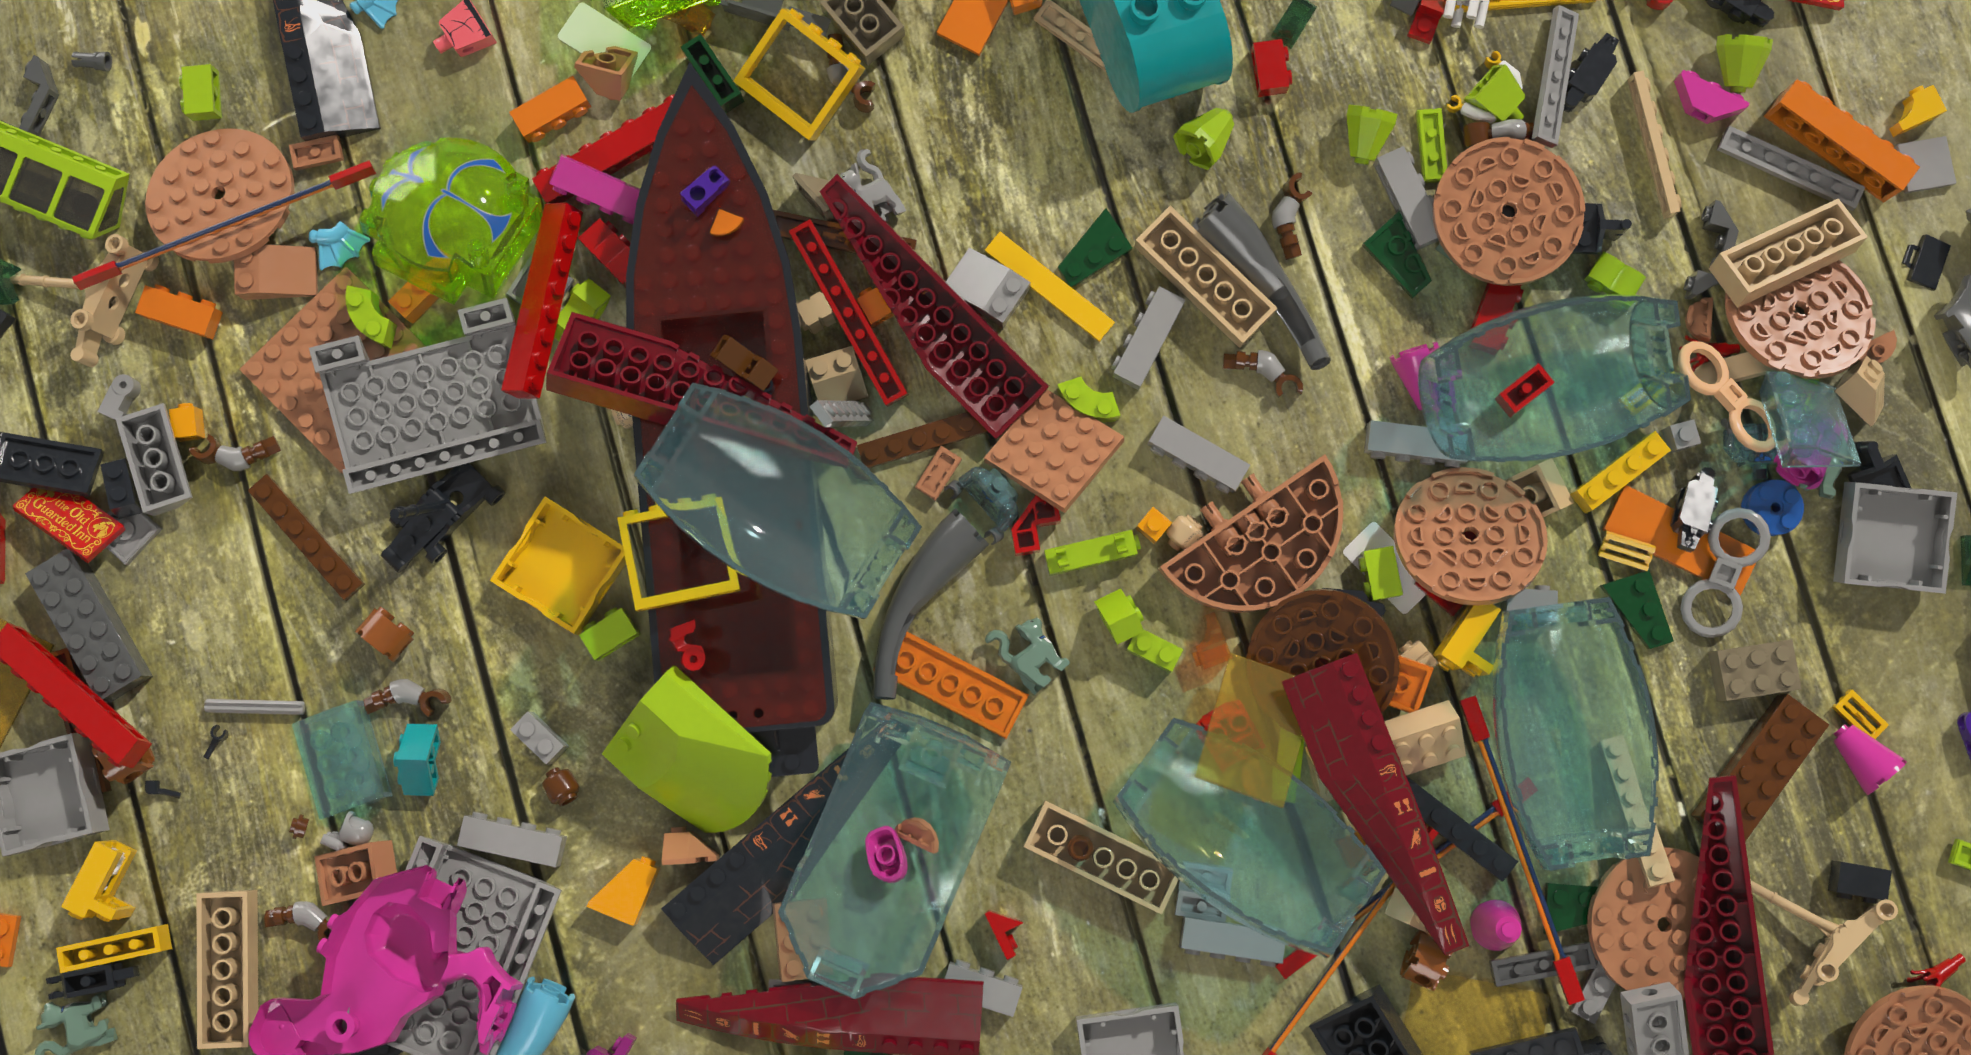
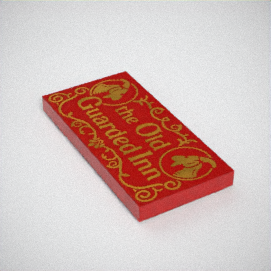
[12,488,125,563]

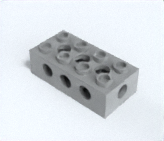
[1620,982,1689,1055]

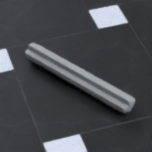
[204,699,305,715]

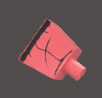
[433,0,497,57]

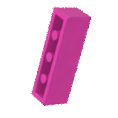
[549,154,640,225]

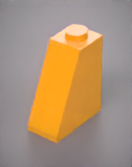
[586,856,661,926]

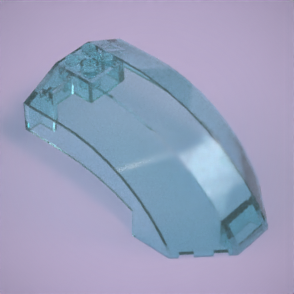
[778,702,1011,999]

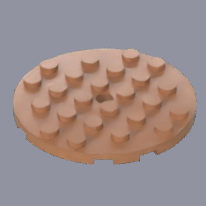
[145,128,295,263]
[1433,137,1585,286]
[1725,260,1876,379]
[1394,467,1548,605]
[1588,847,1699,1000]
[1844,985,1971,1055]

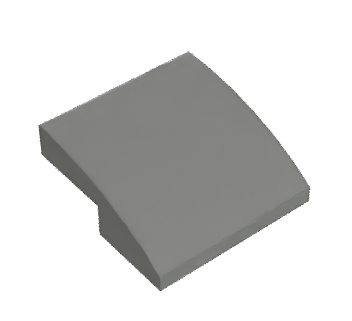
[1175,861,1232,923]

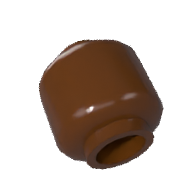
[542,767,580,807]

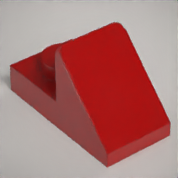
[1407,0,1446,45]
[984,910,1023,960]

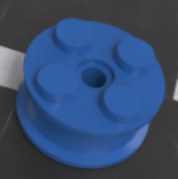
[1741,480,1804,536]

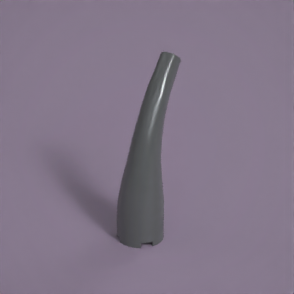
[1191,191,1331,370]
[873,508,990,700]

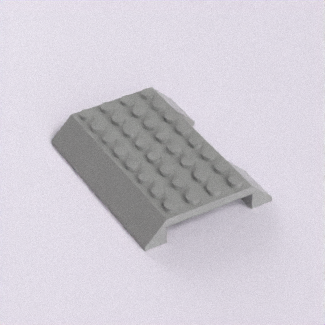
[309,298,547,494]
[342,836,562,1055]

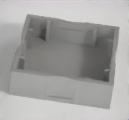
[1833,482,1957,594]
[0,733,110,857]
[1076,1002,1184,1055]

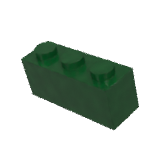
[681,34,745,113]

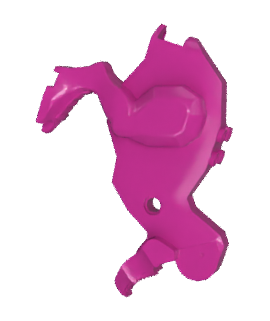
[249,865,523,1055]

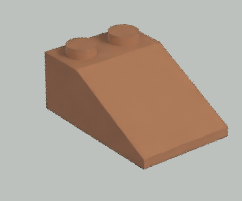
[234,245,318,300]
[314,840,397,906]

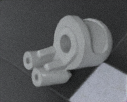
[320,811,374,851]

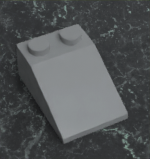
[946,248,1031,328]

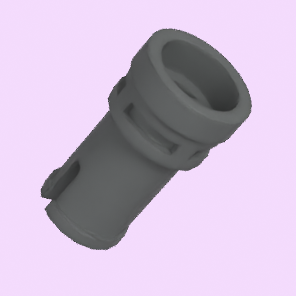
[71,51,112,72]

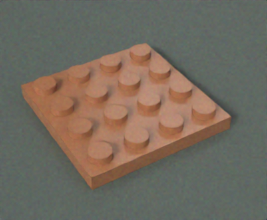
[984,389,1124,513]

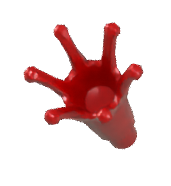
[1679,335,1740,372]
[1906,953,1966,987]

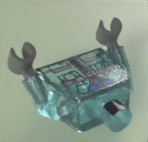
[1721,412,1802,481]
[944,466,1019,545]

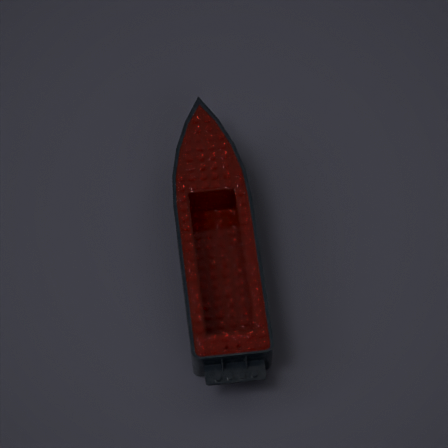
[626,63,838,777]

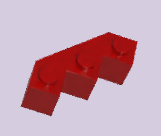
[578,218,631,288]
[1011,494,1081,556]

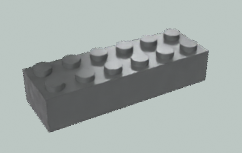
[25,549,153,703]

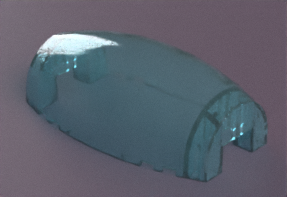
[1418,294,1691,462]
[634,383,922,619]
[1492,597,1659,871]

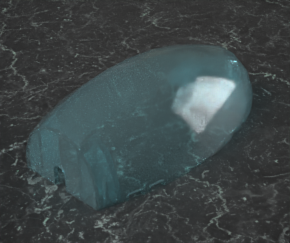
[1113,718,1386,958]

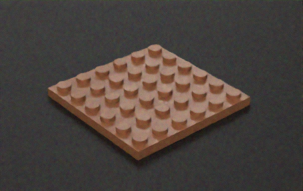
[239,267,426,473]

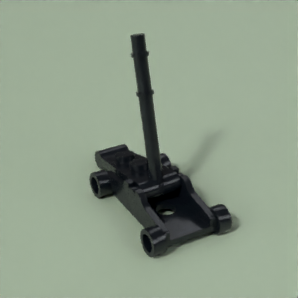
[381,463,505,573]

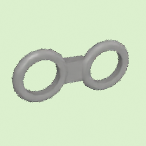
[1680,508,1771,638]

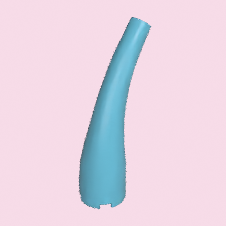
[496,977,575,1055]

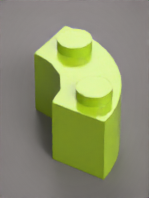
[554,278,611,341]
[346,285,397,349]
[1057,376,1121,422]

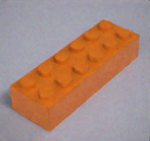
[1763,79,1920,203]

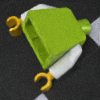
[1446,51,1525,124]

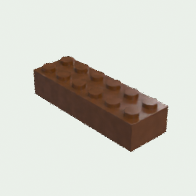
[1691,694,1830,842]

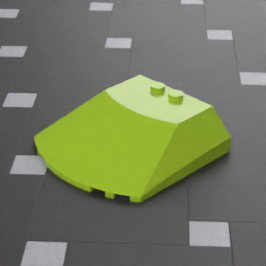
[602,666,772,833]

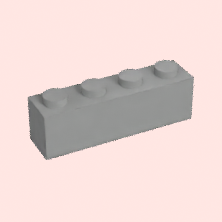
[1373,146,1439,251]
[1111,286,1185,390]
[1147,415,1250,494]
[1364,420,1471,468]
[457,811,567,867]
[1179,916,1287,967]

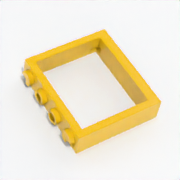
[733,8,866,141]
[617,494,740,612]

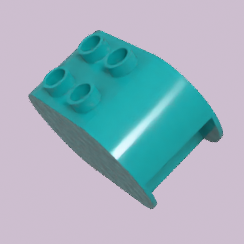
[1079,0,1233,113]

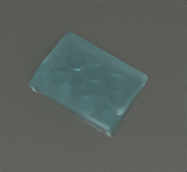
[1759,371,1861,468]
[292,700,393,820]

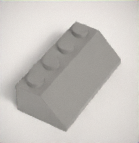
[116,403,193,516]

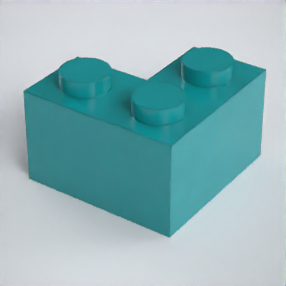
[393,724,441,796]

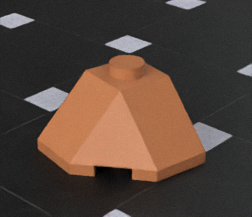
[574,46,638,101]
[662,827,720,865]

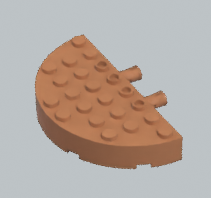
[1158,454,1343,613]

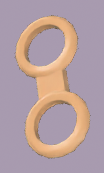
[1678,341,1780,452]

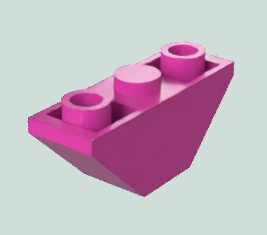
[1674,70,1750,124]

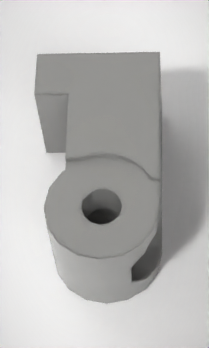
[97,374,141,420]

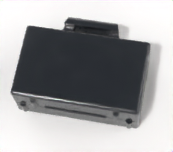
[1902,234,1951,290]

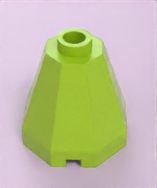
[1716,34,1773,93]
[1347,104,1398,165]
[1173,107,1234,170]

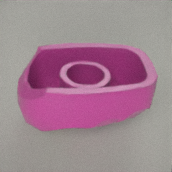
[865,826,908,883]

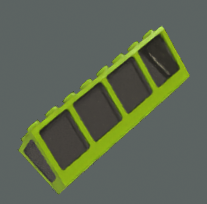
[0,121,130,240]

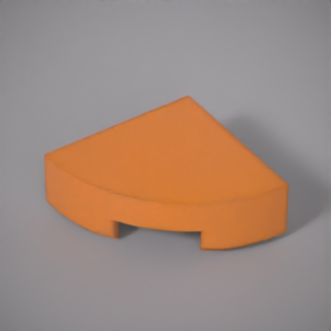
[710,209,744,236]

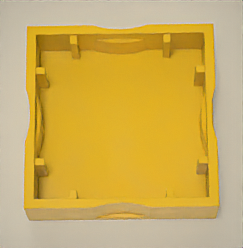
[490,496,626,635]

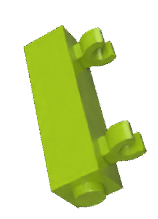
[1044,530,1141,576]

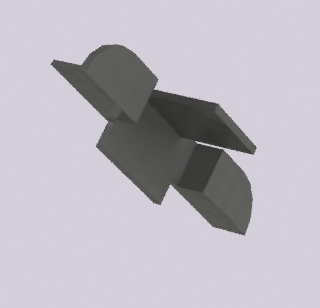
[707,0,831,37]

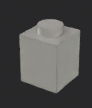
[1661,419,1701,454]

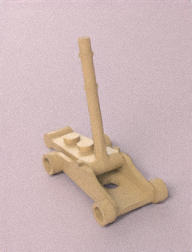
[8,234,159,367]
[1750,879,1898,1006]

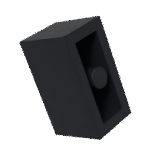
[100,458,143,519]
[1828,860,1892,904]

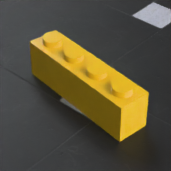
[1570,431,1671,513]
[56,924,172,973]

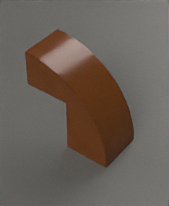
[710,334,778,391]

